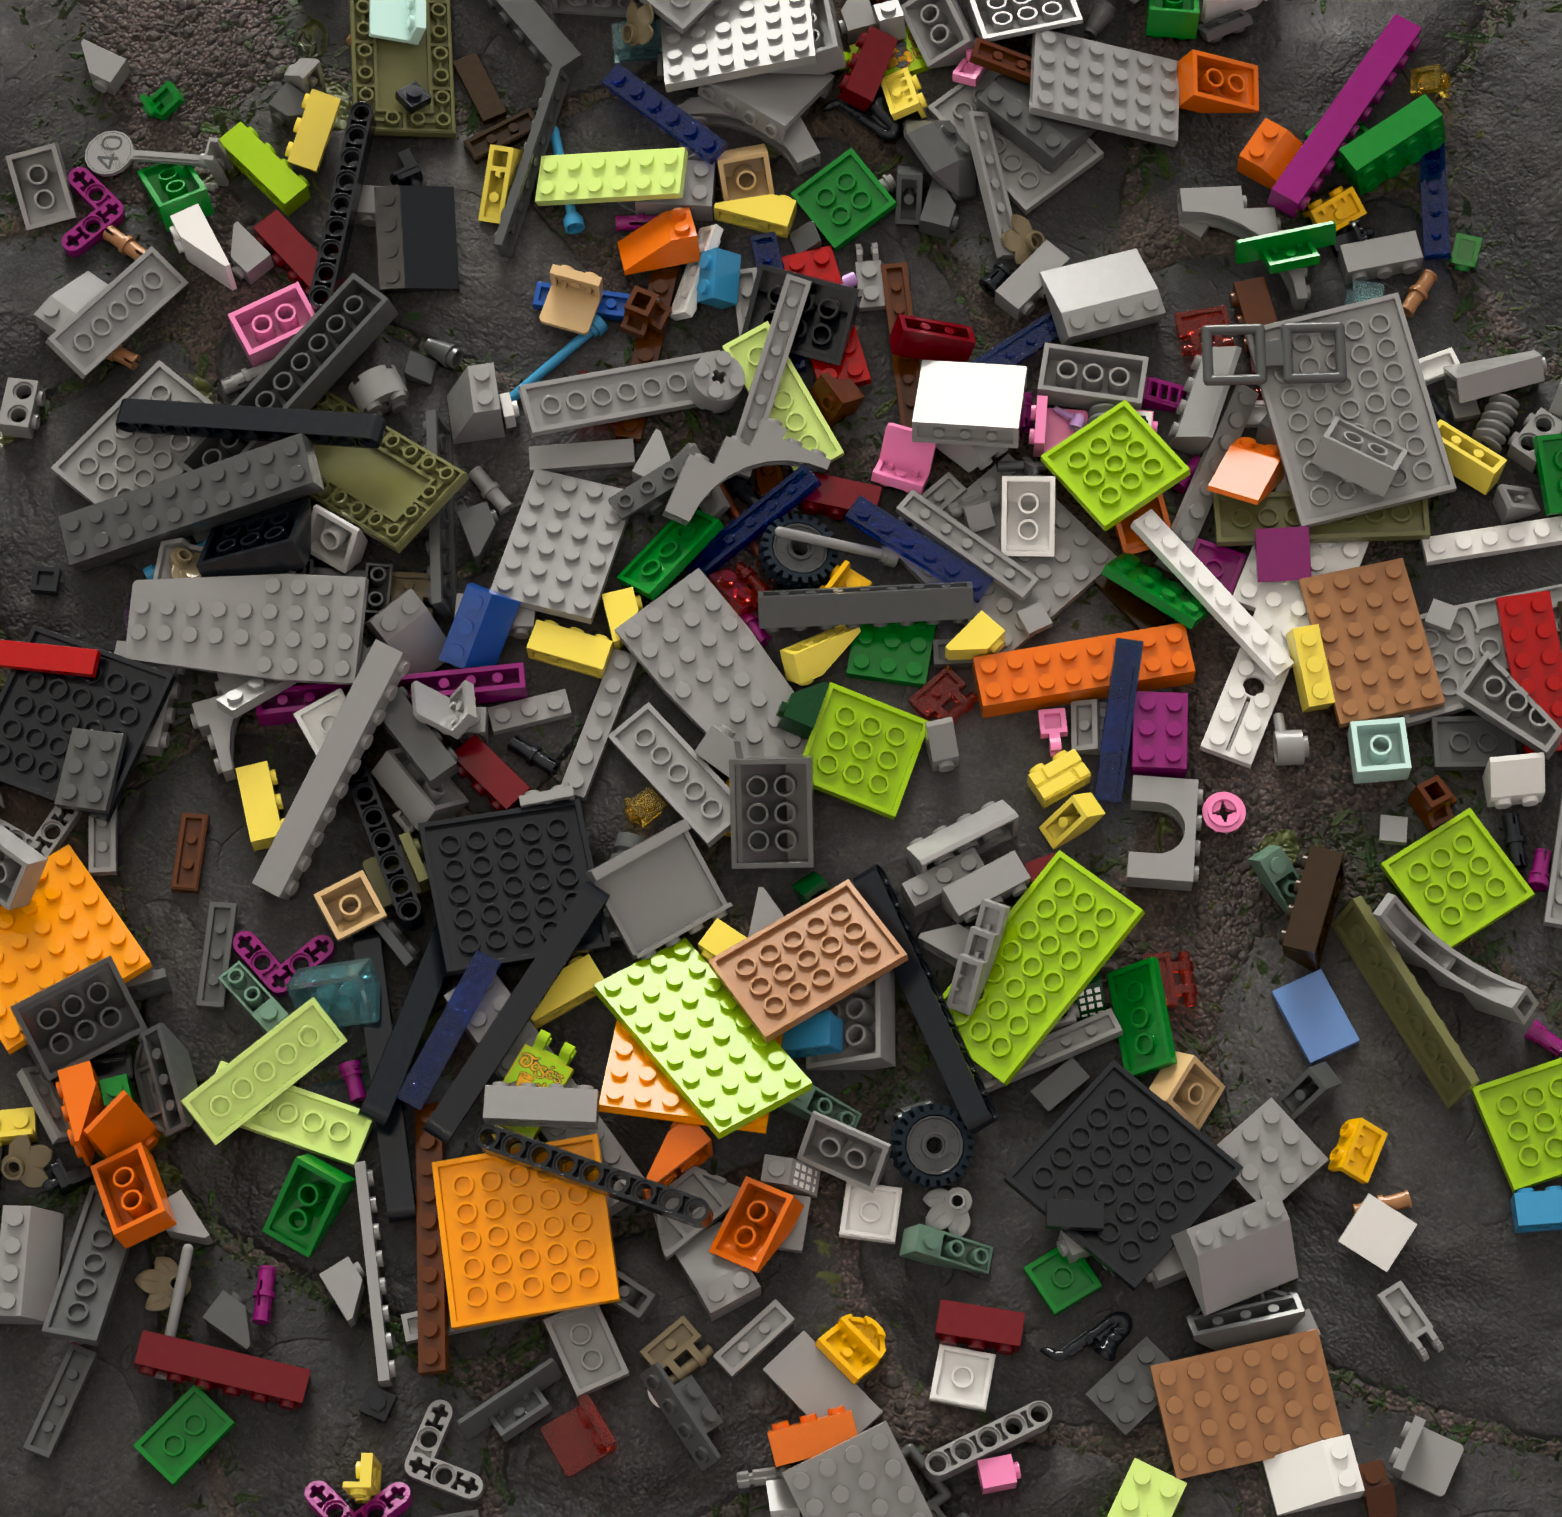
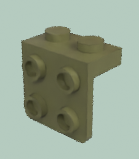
[363,831,430,909]

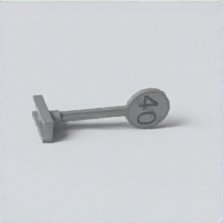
[85,131,234,186]

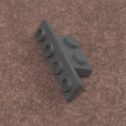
[608,446,703,520]
[457,1358,563,1442]
[640,1362,723,1471]

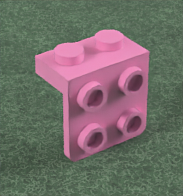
[1029,395,1088,457]
[871,423,937,495]

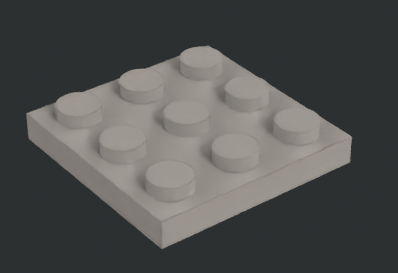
[1217,1097,1329,1202]

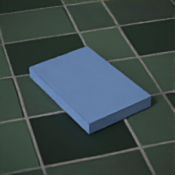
[1271,969,1360,1066]

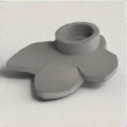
[923,1187,973,1237]

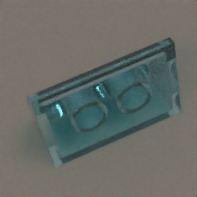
[286,957,380,1028]

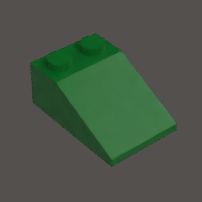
[1145,0,1200,40]
[137,163,215,232]
[262,1153,356,1258]

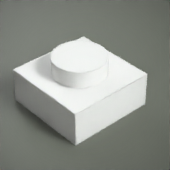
[499,392,520,429]

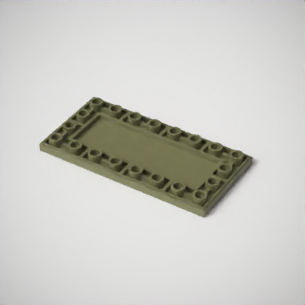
[349,0,456,138]
[305,391,469,554]

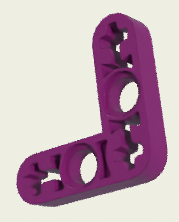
[61,167,126,257]
[232,931,336,997]
[304,1480,412,1517]

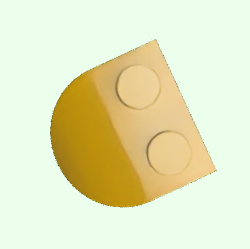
[815,1314,886,1385]

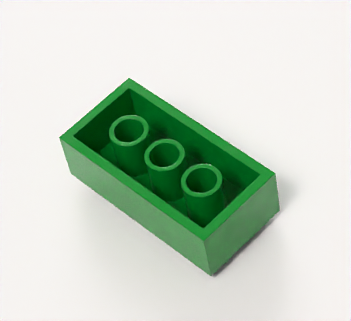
[1339,94,1446,196]

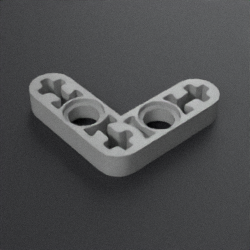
[0,805,81,857]
[404,1399,484,1502]

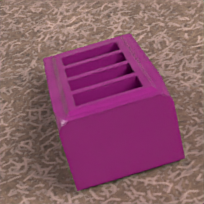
[1142,376,1187,413]

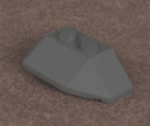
[903,119,976,200]
[133,1023,198,1137]
[1186,1289,1305,1351]

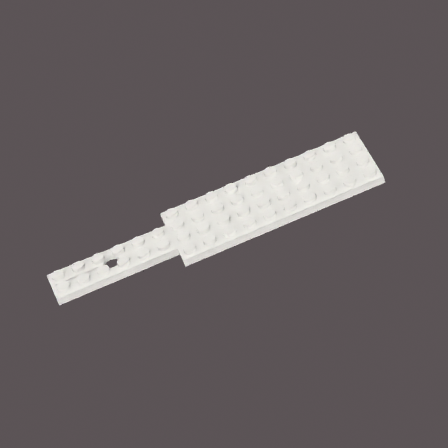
[1200,473,1370,769]

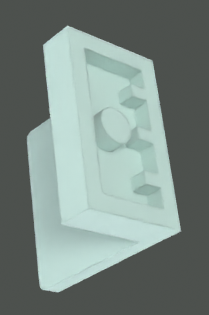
[369,0,426,45]

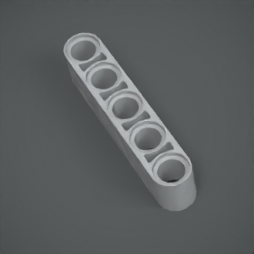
[923,1400,1052,1483]

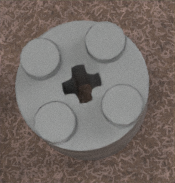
[688,351,745,413]
[348,365,409,417]

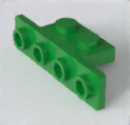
[1235,221,1336,274]

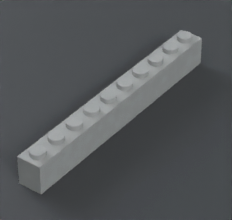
[252,639,412,900]

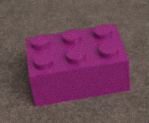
[1130,691,1188,779]

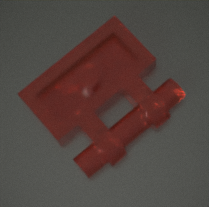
[1174,305,1234,357]
[708,561,771,616]
[908,665,979,724]
[1142,951,1198,1008]

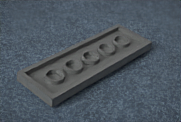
[41,1184,130,1346]

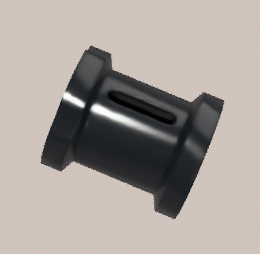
[979,262,1012,297]

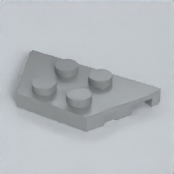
[653,1166,740,1261]

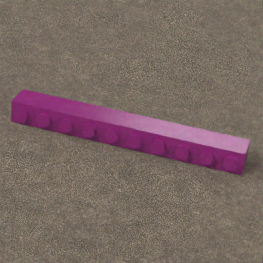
[1267,13,1422,218]
[256,662,528,726]

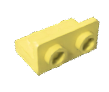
[881,67,928,121]
[0,1107,38,1148]
[342,1453,382,1504]

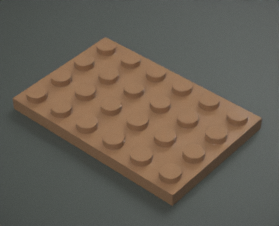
[1298,558,1445,728]
[708,879,908,1043]
[1149,1328,1343,1479]

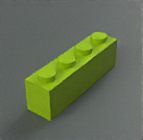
[219,121,311,216]

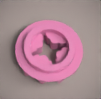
[1202,792,1246,835]

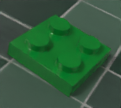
[1023,1247,1102,1317]

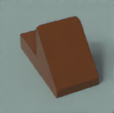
[1358,1459,1398,1517]

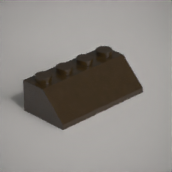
[1279,845,1345,972]

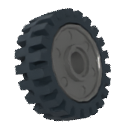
[758,514,838,590]
[889,1104,975,1187]

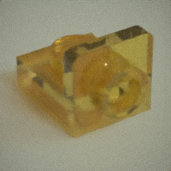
[1410,64,1451,98]
[624,785,667,828]

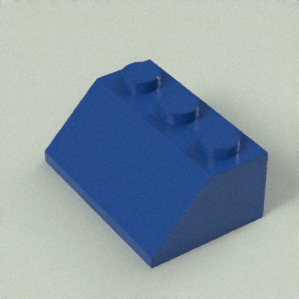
[439,582,521,669]

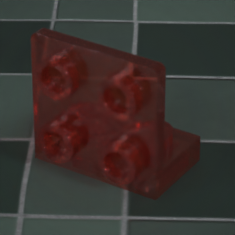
[540,1393,618,1478]

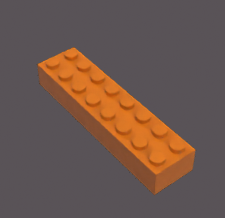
[972,623,1195,718]

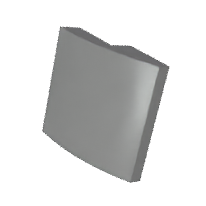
[1071,699,1129,755]

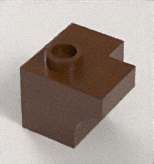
[620,285,672,340]
[810,373,865,428]
[1407,775,1458,832]

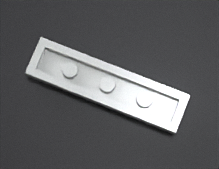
[670,224,724,321]

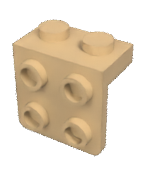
[539,264,604,335]

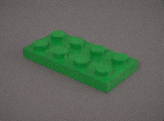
[616,509,724,601]
[1101,552,1210,629]
[1107,957,1177,1078]

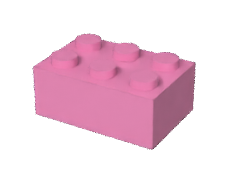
[228,282,315,367]

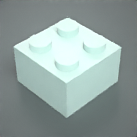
[1347,717,1412,784]

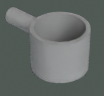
[1273,713,1309,766]

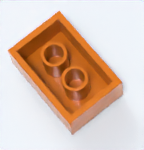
[90,1142,177,1249]
[767,1405,858,1467]

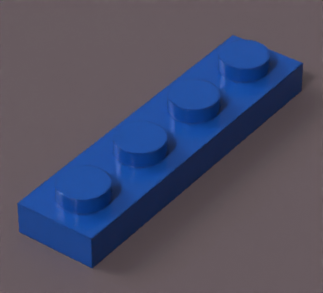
[533,281,630,321]

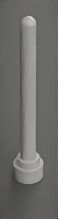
[775,526,900,568]
[153,1244,194,1380]

